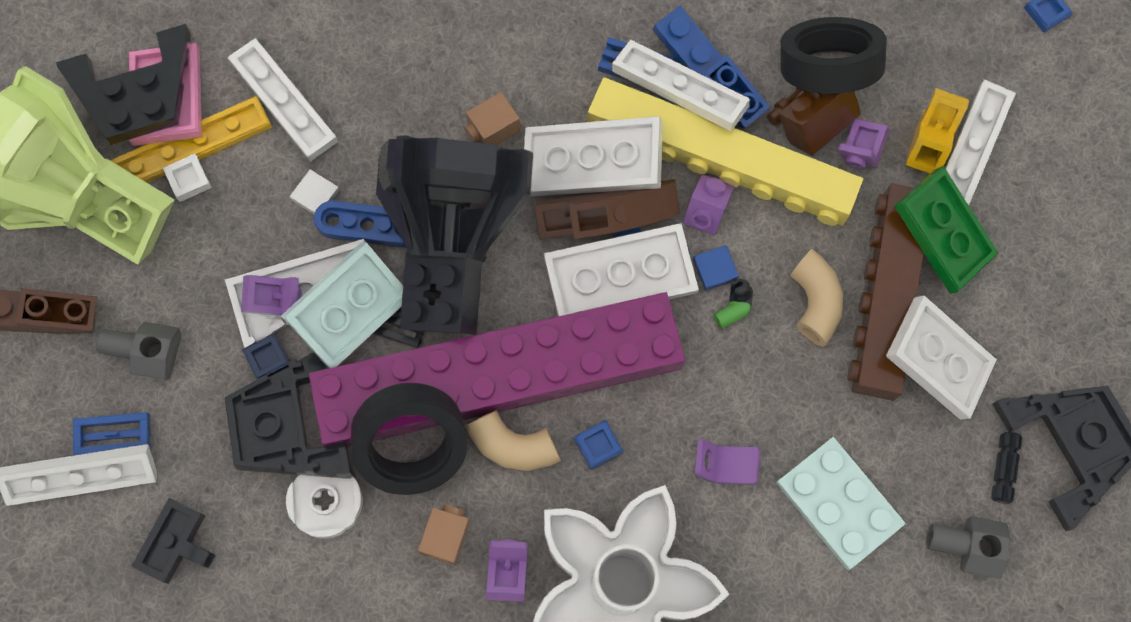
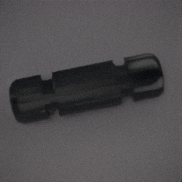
[991,432,1023,504]

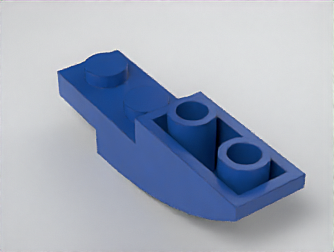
[652,5,770,129]

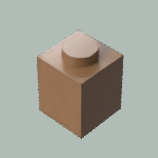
[464,92,520,145]
[418,504,470,566]

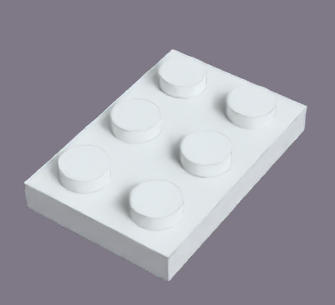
[886,296,997,420]

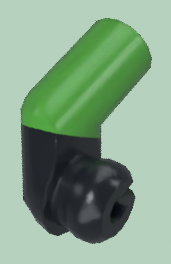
[713,279,753,329]

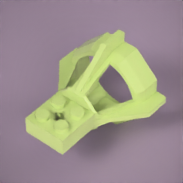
[0,66,175,265]

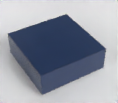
[242,333,290,379]

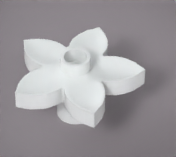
[533,485,730,622]

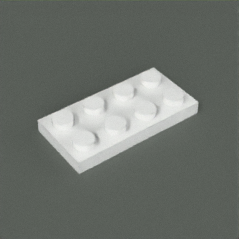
[524,116,663,197]
[544,223,699,316]

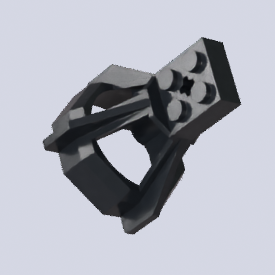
[376,135,533,335]

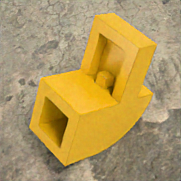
[905,88,969,174]

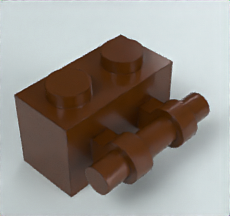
[767,87,861,156]

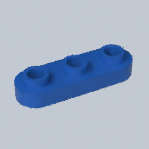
[314,201,406,247]

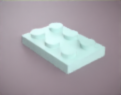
[281,242,403,368]
[776,437,906,571]

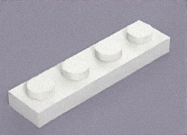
[227,38,338,162]
[612,40,750,131]
[945,79,1016,205]
[0,444,157,506]

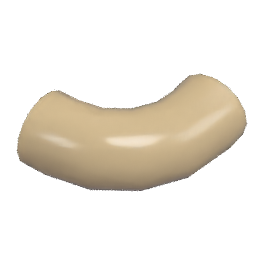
[790,249,843,347]
[464,410,561,472]

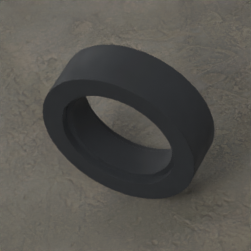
[780,17,887,94]
[351,383,467,495]

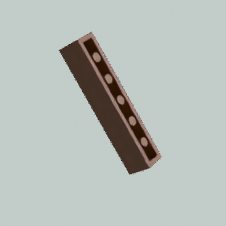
[847,183,924,401]

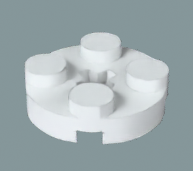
[286,475,363,539]

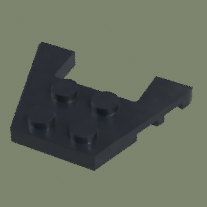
[56,24,191,145]
[225,352,353,479]
[993,385,1131,531]

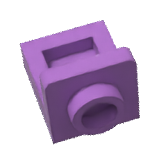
[838,119,890,170]
[683,174,735,235]
[241,275,302,316]
[486,539,527,602]

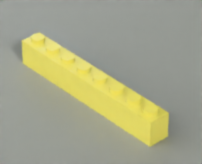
[587,77,864,226]

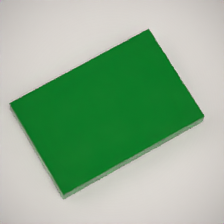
[894,166,999,294]

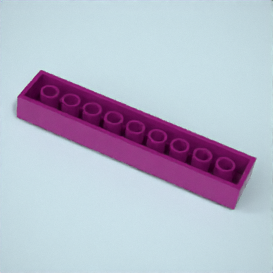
[309,292,685,447]

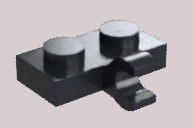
[132,498,216,584]

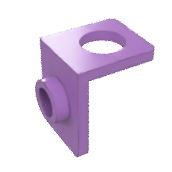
[695,439,761,485]

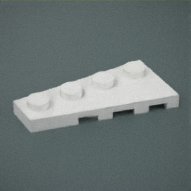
[225,239,365,348]

